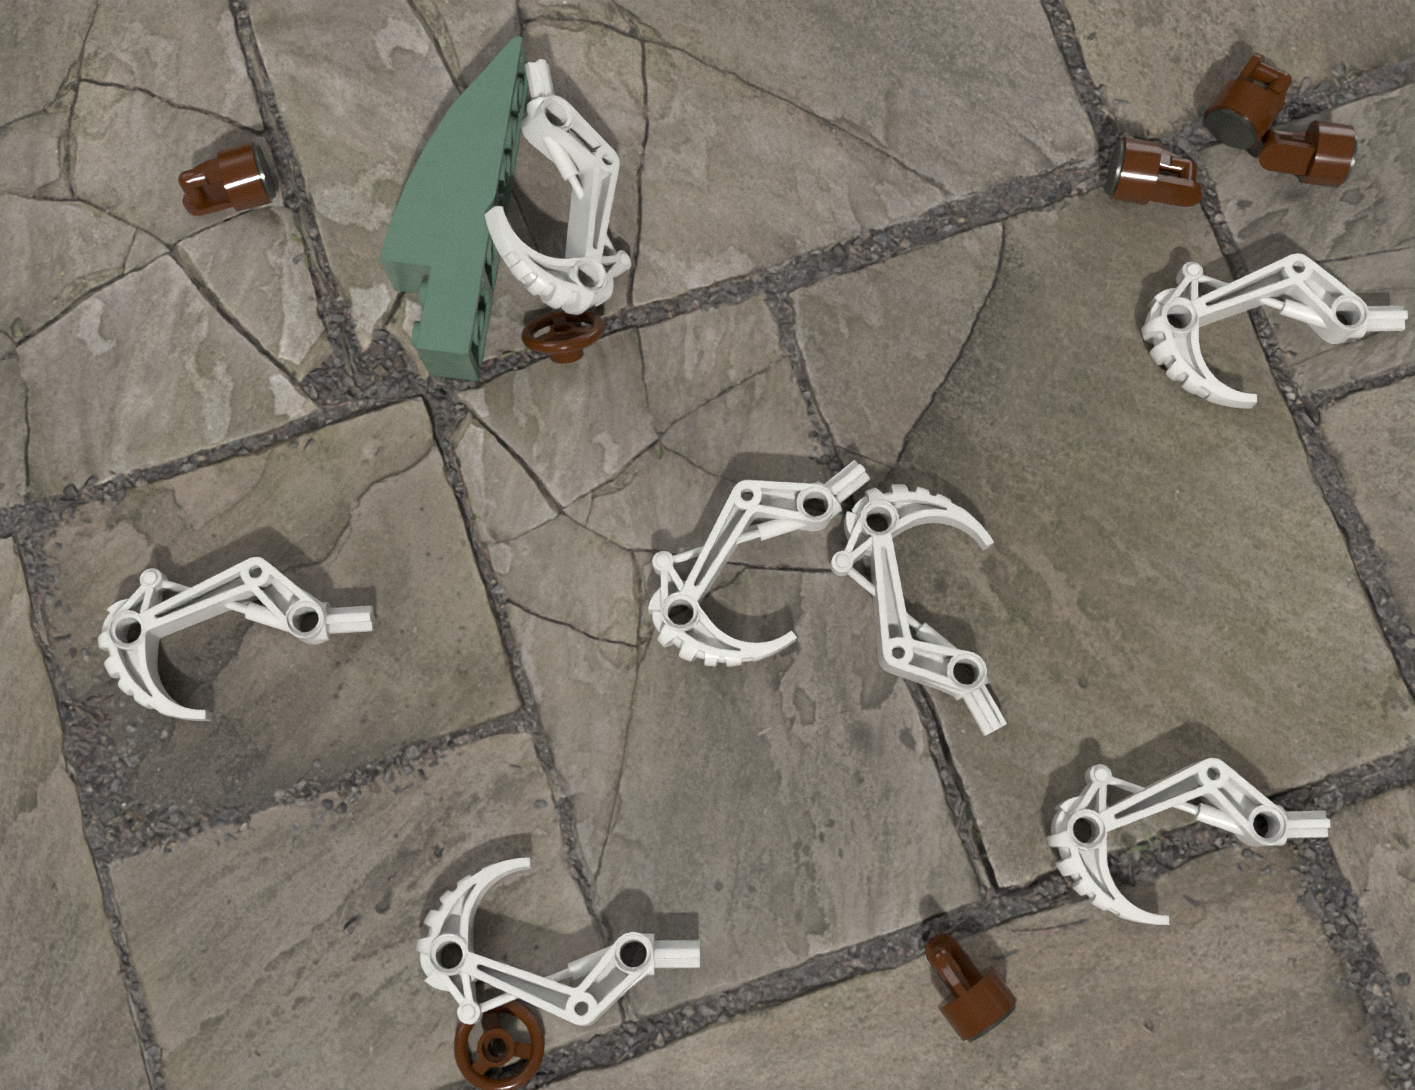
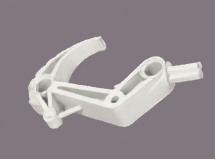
[484,59,631,315]
[1141,253,1408,409]
[648,460,870,667]
[830,484,1007,736]
[98,557,375,721]
[1047,758,1331,925]
[415,857,700,1026]

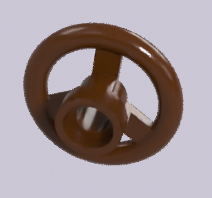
[521,310,605,364]
[454,1000,545,1090]

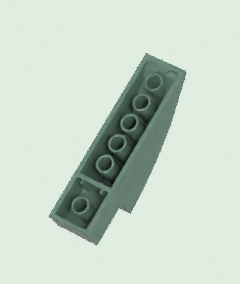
[379,36,529,382]

